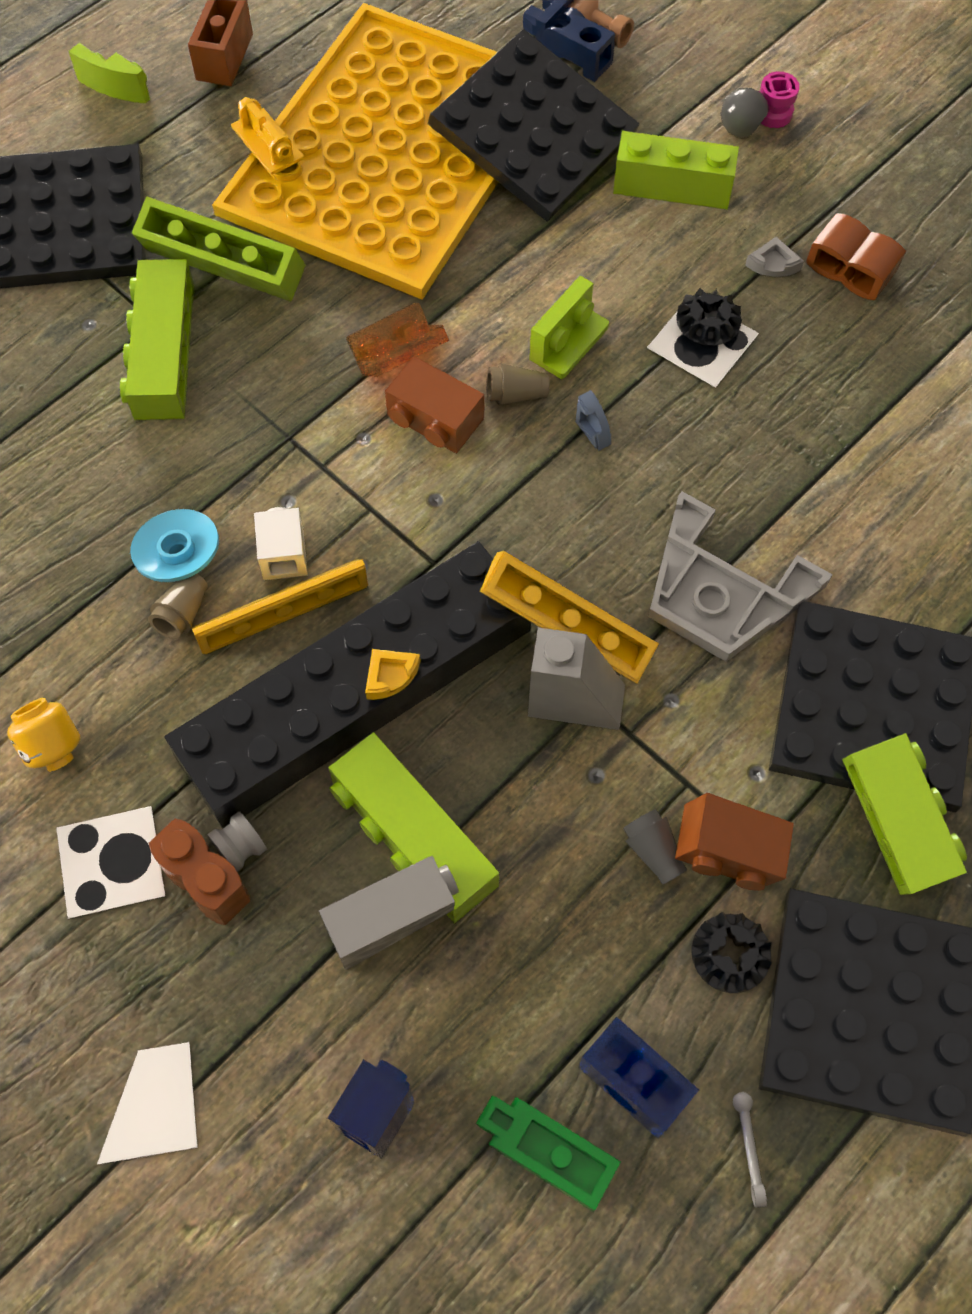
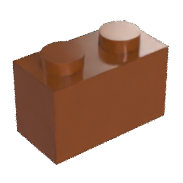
[188,0,253,86]
[385,356,484,454]
[675,793,794,891]

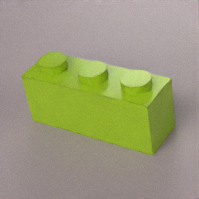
[613,131,739,210]
[842,733,967,895]

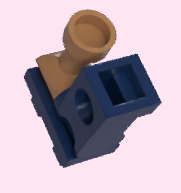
[523,0,634,82]

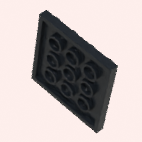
[427,29,640,222]
[0,144,146,289]
[769,601,972,813]
[759,888,972,1137]

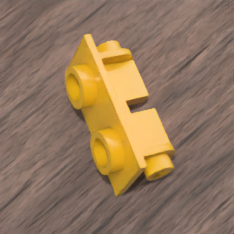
[231,97,305,176]

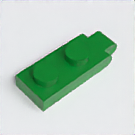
[475,1095,621,1212]

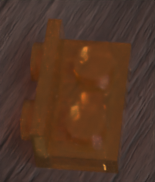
[346,303,449,377]

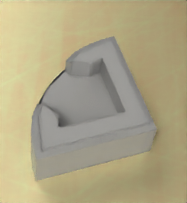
[745,237,804,277]

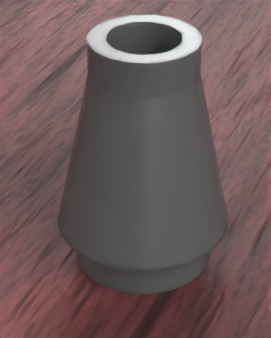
[623,809,687,885]

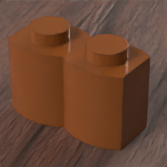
[806,213,906,300]
[149,818,251,925]

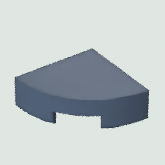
[576,390,611,451]

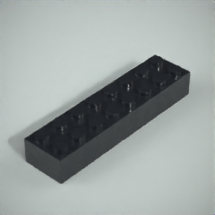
[164,541,531,829]

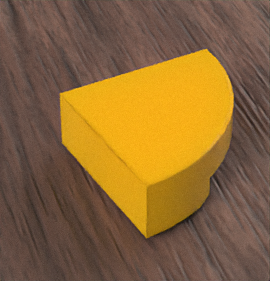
[365,649,421,700]

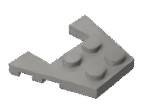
[648,491,833,662]

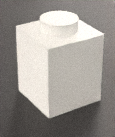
[254,507,308,580]

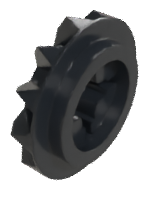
[676,288,742,346]
[692,912,772,993]

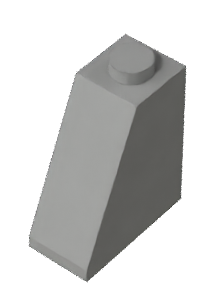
[528,627,625,730]
[319,856,459,970]

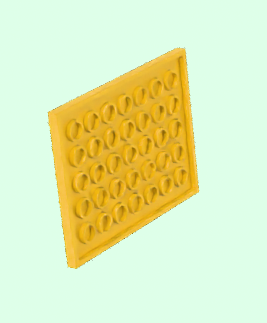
[212,3,498,300]

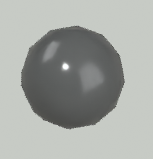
[720,88,769,138]

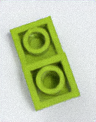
[68,43,150,103]

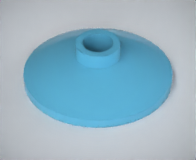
[130,509,219,582]

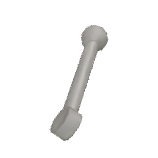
[733,1092,767,1208]

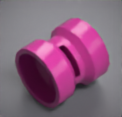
[760,71,799,128]

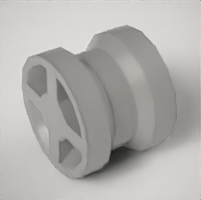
[207,811,267,872]

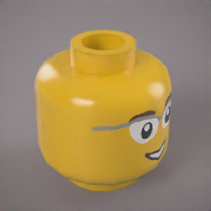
[7,698,81,772]

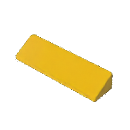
[480,551,659,684]
[191,559,368,655]

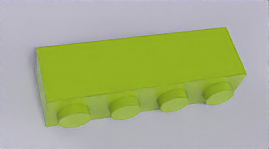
[131,196,306,302]
[120,259,194,420]
[328,732,499,924]

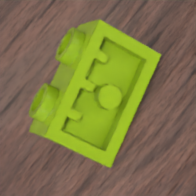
[529,275,609,379]

